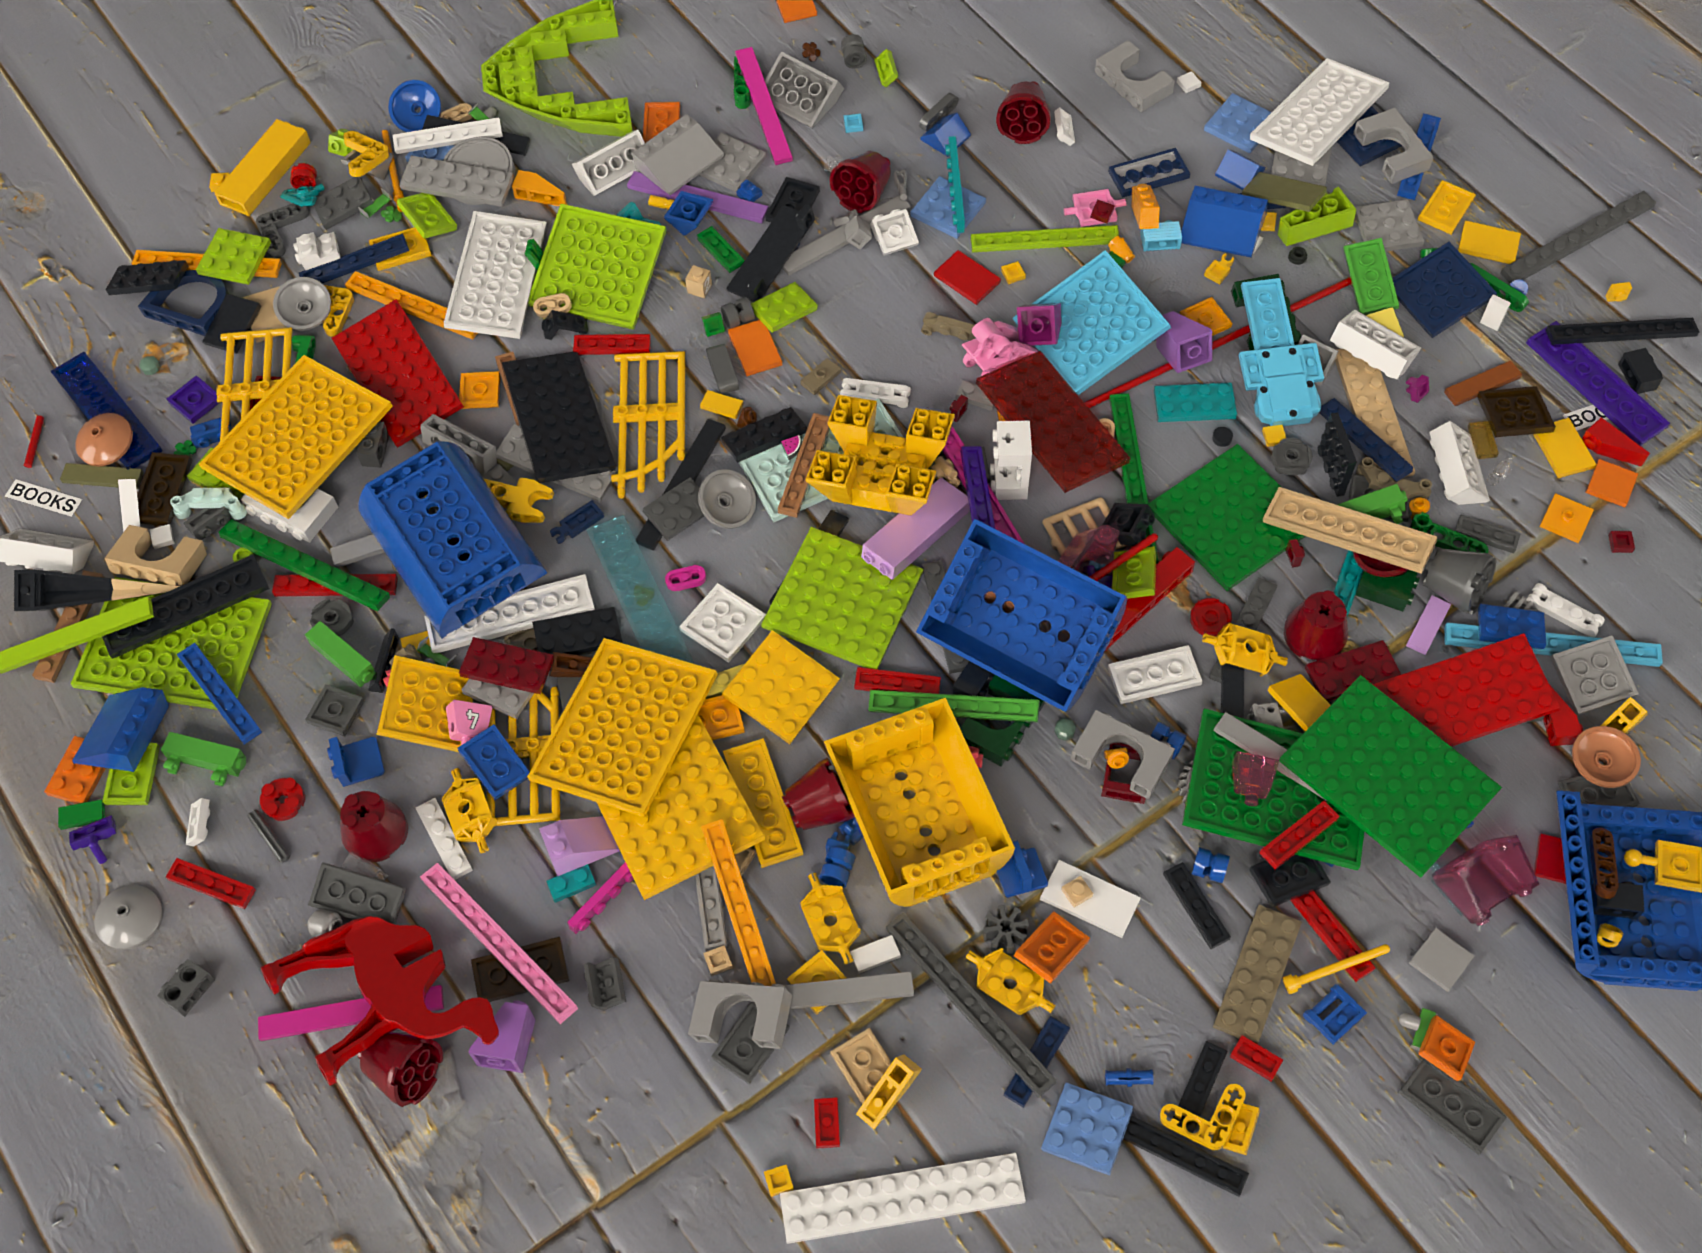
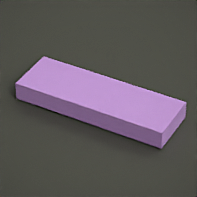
[1406,595,1451,655]

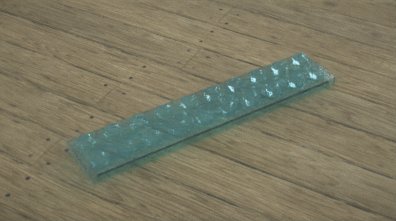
[586,515,695,664]

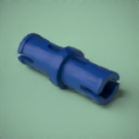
[1105,1068,1153,1087]

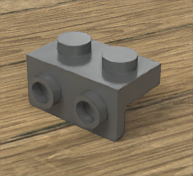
[184,506,232,540]
[584,957,626,1011]

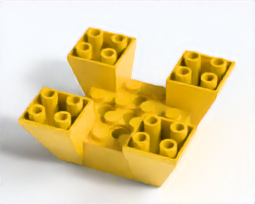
[806,395,955,516]

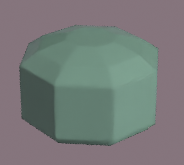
[139,356,160,375]
[1054,718,1076,741]

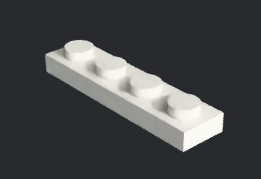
[416,798,473,880]

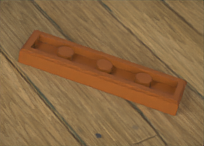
[1444,360,1522,407]

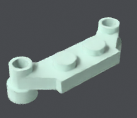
[170,488,247,520]

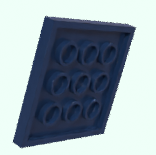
[1392,241,1497,338]

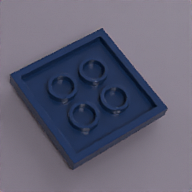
[1336,106,1402,167]

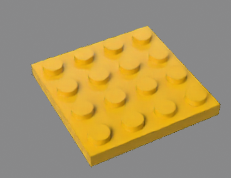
[722,630,840,745]
[376,655,473,752]

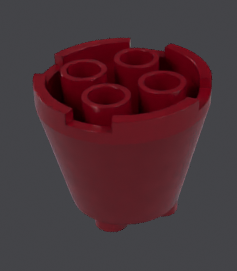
[996,81,1051,144]
[830,150,891,213]
[1284,590,1348,661]
[782,758,855,830]
[340,791,408,863]
[357,1032,443,1107]

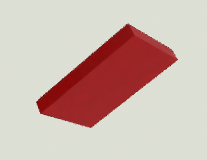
[934,250,1001,305]
[1534,834,1566,884]

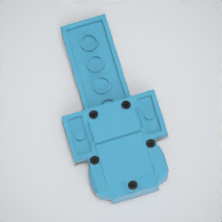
[1238,278,1324,426]

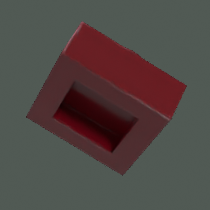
[1090,199,1115,224]
[950,394,968,422]
[1608,531,1635,553]
[1286,539,1305,568]

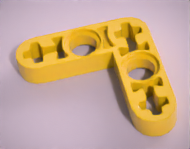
[344,131,389,177]
[323,285,354,337]
[1160,1084,1246,1150]

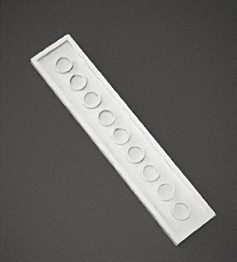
[780,1153,1026,1244]

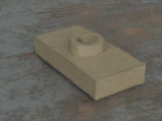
[800,358,841,395]

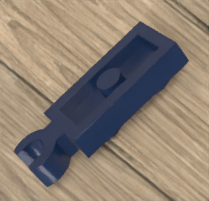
[550,500,604,544]

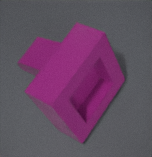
[1406,375,1429,403]

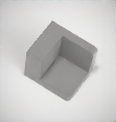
[844,215,872,249]

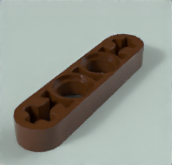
[1589,828,1619,899]

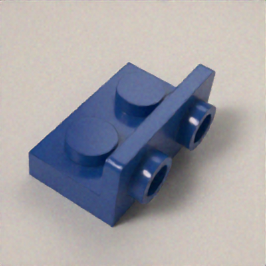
[190,417,232,448]

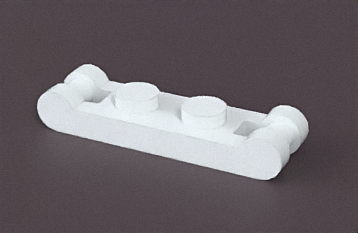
[840,378,911,408]
[1526,583,1605,637]

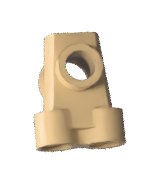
[930,456,960,487]

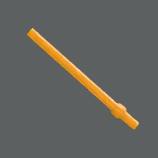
[381,130,404,212]

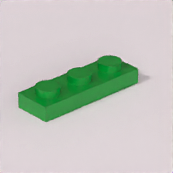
[697,226,744,273]

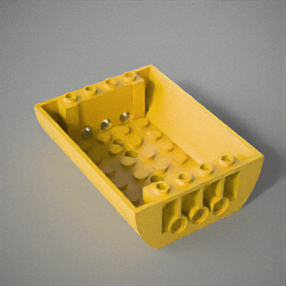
[824,698,1015,907]

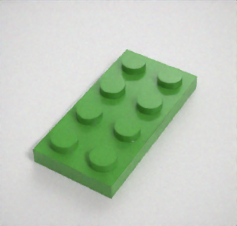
[1343,238,1399,316]

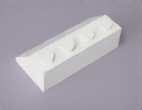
[572,130,645,196]
[1330,310,1421,380]
[1429,421,1490,505]
[0,529,94,574]

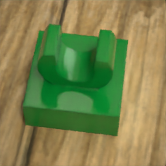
[701,312,725,337]

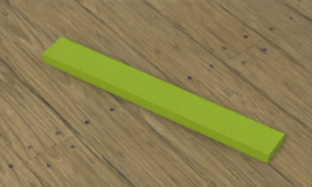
[970,225,1119,253]
[0,596,154,674]

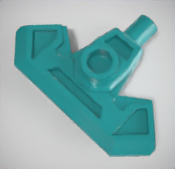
[280,184,325,207]

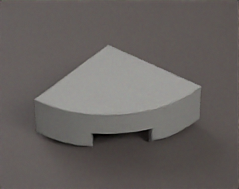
[833,210,859,227]

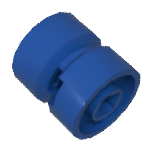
[1151,721,1187,760]
[819,847,856,888]
[1192,847,1230,883]

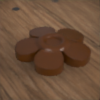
[802,42,820,62]

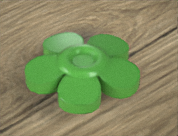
[381,206,402,222]

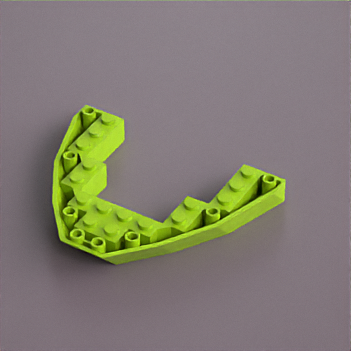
[481,0,633,137]

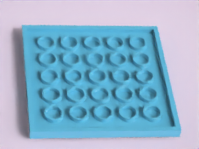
[1013,250,1171,397]

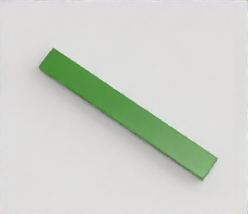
[868,690,1040,722]

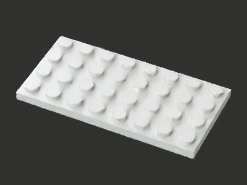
[1250,58,1389,166]
[444,211,547,339]

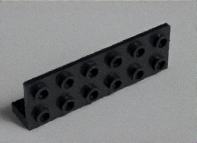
[727,204,815,302]

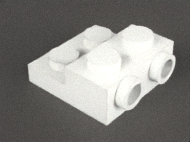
[870,209,919,256]
[293,232,340,271]

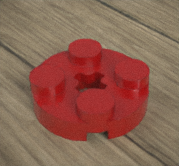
[260,778,305,821]

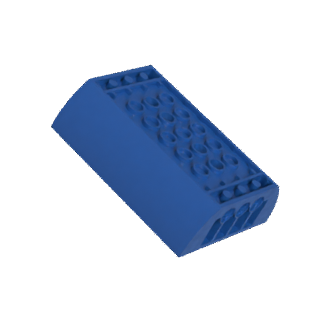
[358,441,547,639]
[916,519,1127,712]

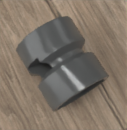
[841,34,867,69]
[721,297,755,329]

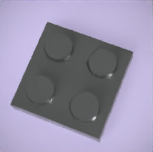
[305,684,364,737]

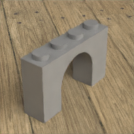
[1095,40,1175,113]
[1354,108,1434,184]
[1071,710,1175,799]
[688,979,793,1049]

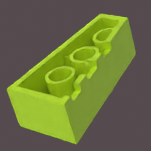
[1278,186,1356,246]

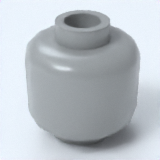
[308,909,343,937]

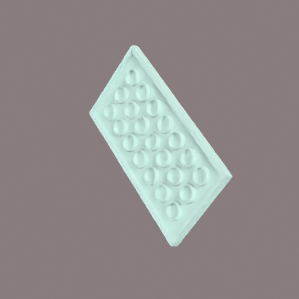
[739,399,903,523]

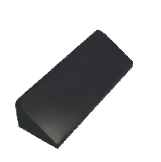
[368,628,399,693]

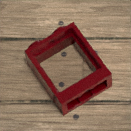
[1101,743,1146,804]

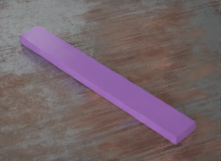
[627,171,769,224]

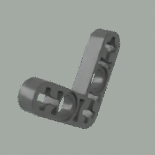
[256,203,309,258]

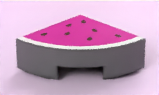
[781,435,801,460]

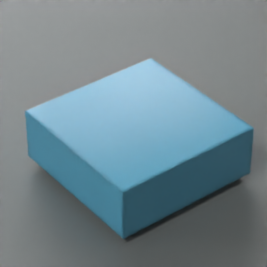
[843,114,863,133]

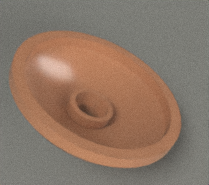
[75,413,133,467]
[1572,726,1641,788]

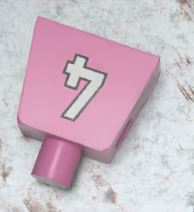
[446,700,492,745]

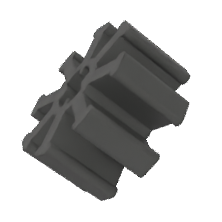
[983,905,1029,955]

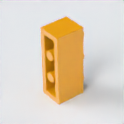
[1131,184,1160,229]

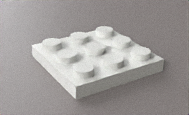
[679,583,766,663]

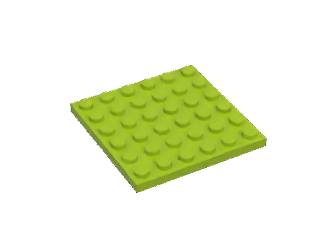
[528,204,667,330]
[761,527,924,669]

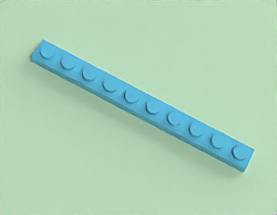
[1444,622,1663,667]

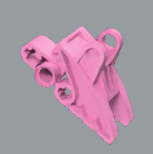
[962,318,1043,387]

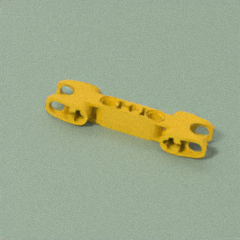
[424,478,554,523]

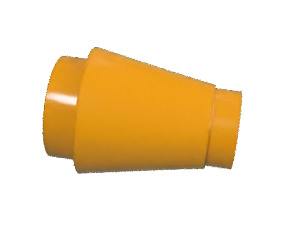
[1108,236,1135,263]

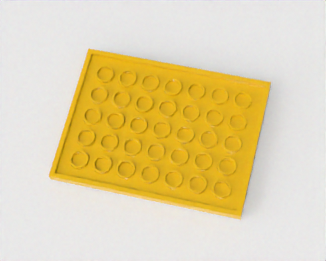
[199,355,393,519]
[527,638,718,817]
[597,714,765,900]

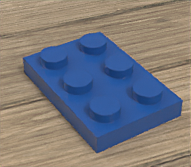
[1478,604,1546,649]
[458,724,530,800]

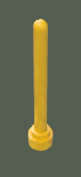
[1282,944,1390,995]

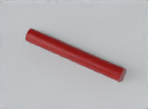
[24,415,44,468]

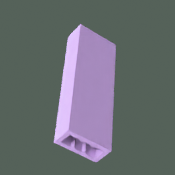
[861,478,970,580]

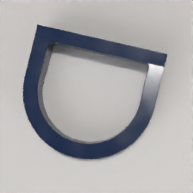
[138,270,229,336]

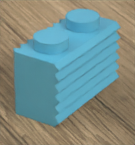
[1140,220,1182,252]

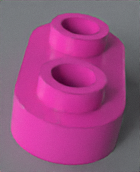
[665,565,706,591]

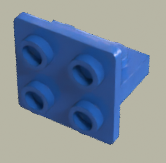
[997,840,1048,898]

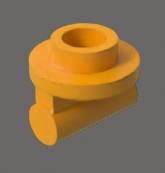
[1409,497,1430,520]
[1104,748,1129,769]

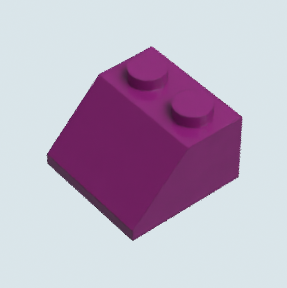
[1017,303,1062,346]

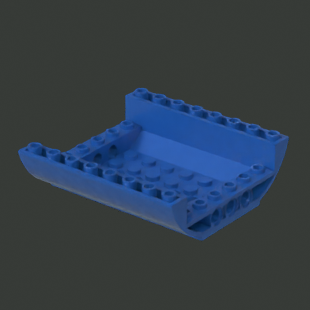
[1556,791,1702,991]

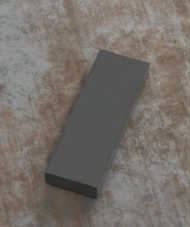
[1455,515,1521,554]

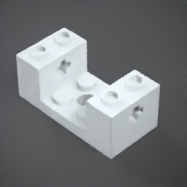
[990,421,1032,500]

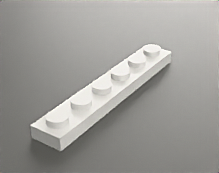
[393,118,503,154]

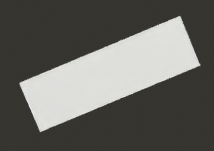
[118,479,140,532]

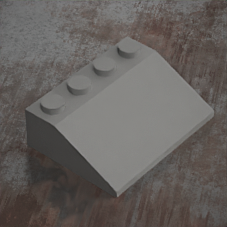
[765,51,844,129]
[632,114,724,195]

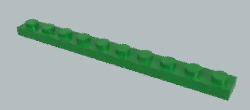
[1109,393,1158,564]
[218,519,390,612]

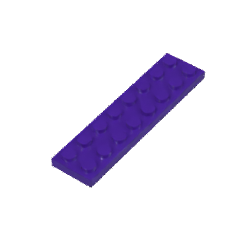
[1526,321,1670,446]

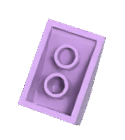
[539,816,620,876]

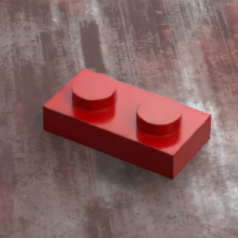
[1230,1035,1283,1082]
[814,1097,840,1148]

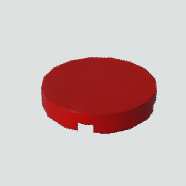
[1190,598,1232,636]

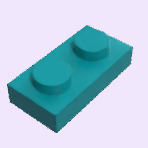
[546,864,597,903]

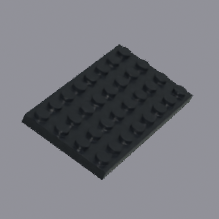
[502,352,616,483]

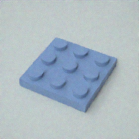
[1204,93,1272,154]
[911,176,986,239]
[1041,1083,1134,1176]

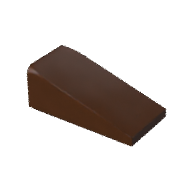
[549,652,593,677]

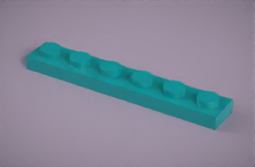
[945,136,965,233]

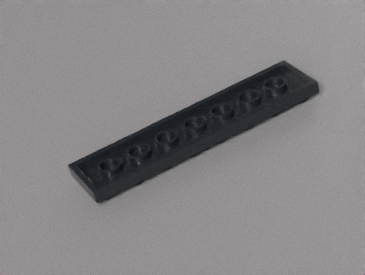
[102,554,270,659]

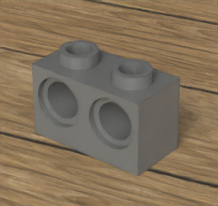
[356,422,389,468]
[157,959,215,1017]

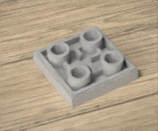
[1409,928,1475,992]

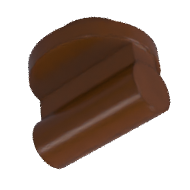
[737,407,757,428]

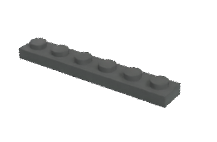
[922,560,969,674]
[1209,577,1278,683]

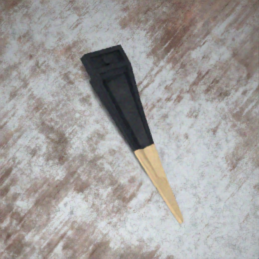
[14,569,180,612]

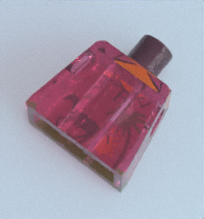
[1232,751,1279,806]

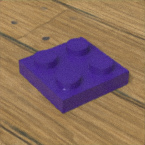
[166,375,220,424]

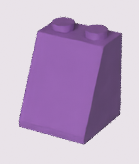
[1156,311,1212,373]
[468,1000,536,1073]

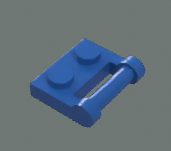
[1303,984,1367,1045]

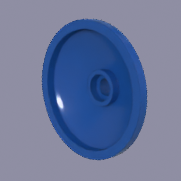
[388,80,441,132]

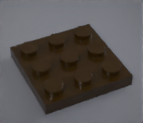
[1477,386,1556,438]

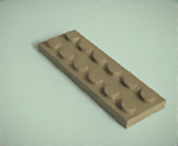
[1213,905,1302,1044]

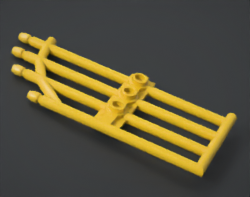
[216,327,292,441]
[611,351,685,499]
[486,687,561,826]

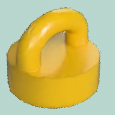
[1597,923,1623,948]

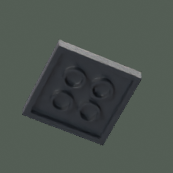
[1318,412,1357,497]

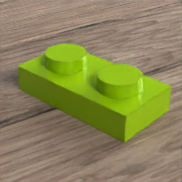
[874,49,899,87]

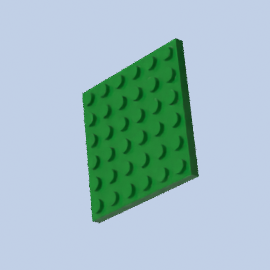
[1149,444,1306,591]

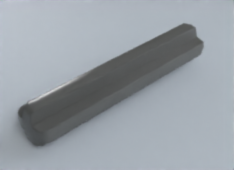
[248,810,290,863]

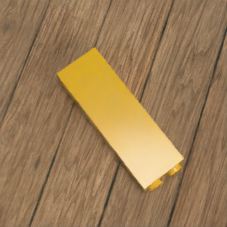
[214,119,311,216]

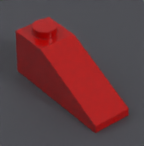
[1582,417,1650,466]
[1543,684,1583,746]

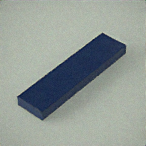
[1003,1016,1070,1108]

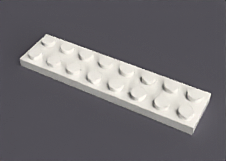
[424,574,595,653]

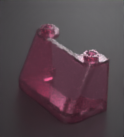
[1058,525,1120,571]
[1431,835,1539,926]

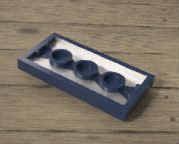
[1108,148,1190,198]

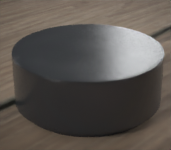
[1212,427,1233,447]

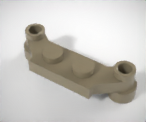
[921,312,976,341]
[1356,457,1432,500]

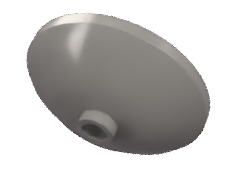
[273,277,331,331]
[698,469,756,529]
[94,885,163,950]

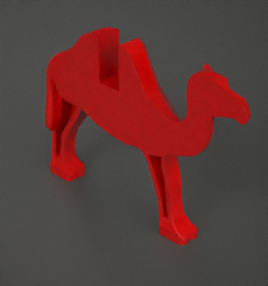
[260,916,499,1086]

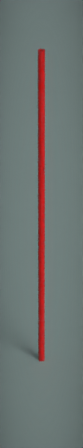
[1035,277,1352,433]

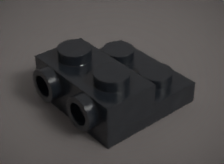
[1098,503,1155,546]

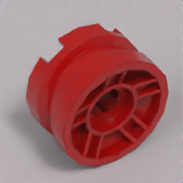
[290,163,317,189]

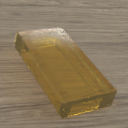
[1468,421,1499,459]

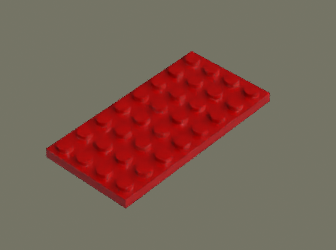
[332,299,464,448]
[1373,633,1560,747]

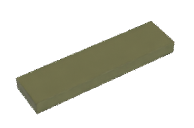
[60,463,144,489]

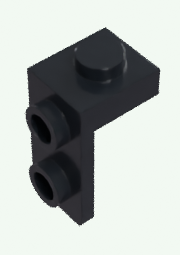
[542,310,588,340]

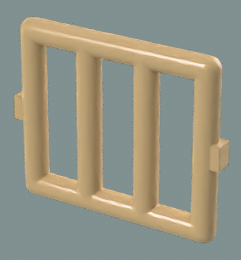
[1042,497,1127,568]

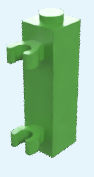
[1337,484,1408,524]
[305,621,376,687]
[161,732,246,787]

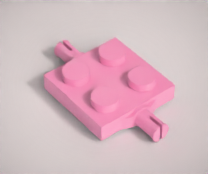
[1064,189,1126,227]

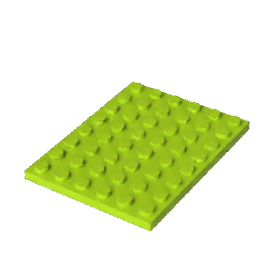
[70,577,272,710]

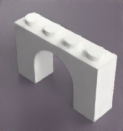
[241,489,338,543]

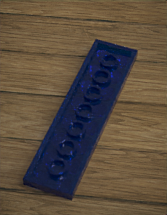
[51,352,163,470]

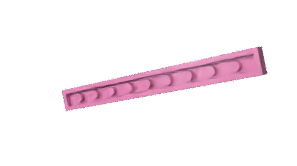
[420,863,578,1024]

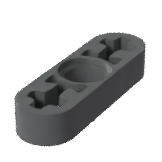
[919,93,959,131]

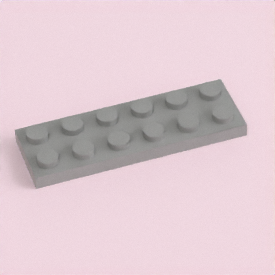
[399,156,514,207]
[496,424,618,502]

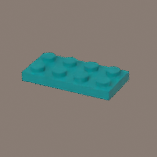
[1154,383,1237,422]

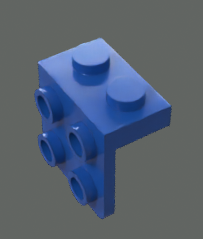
[327,737,385,787]

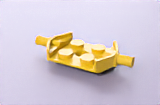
[1202,623,1288,677]
[442,768,498,853]
[800,873,861,964]
[966,948,1056,1015]

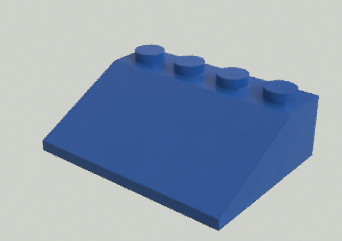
[1181,186,1268,258]
[72,687,169,772]

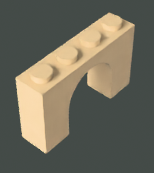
[105,525,207,586]

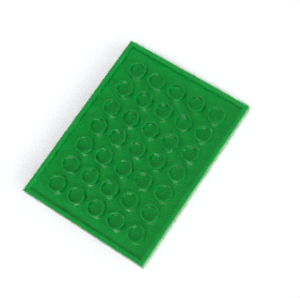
[1279,675,1502,878]
[1182,708,1364,871]

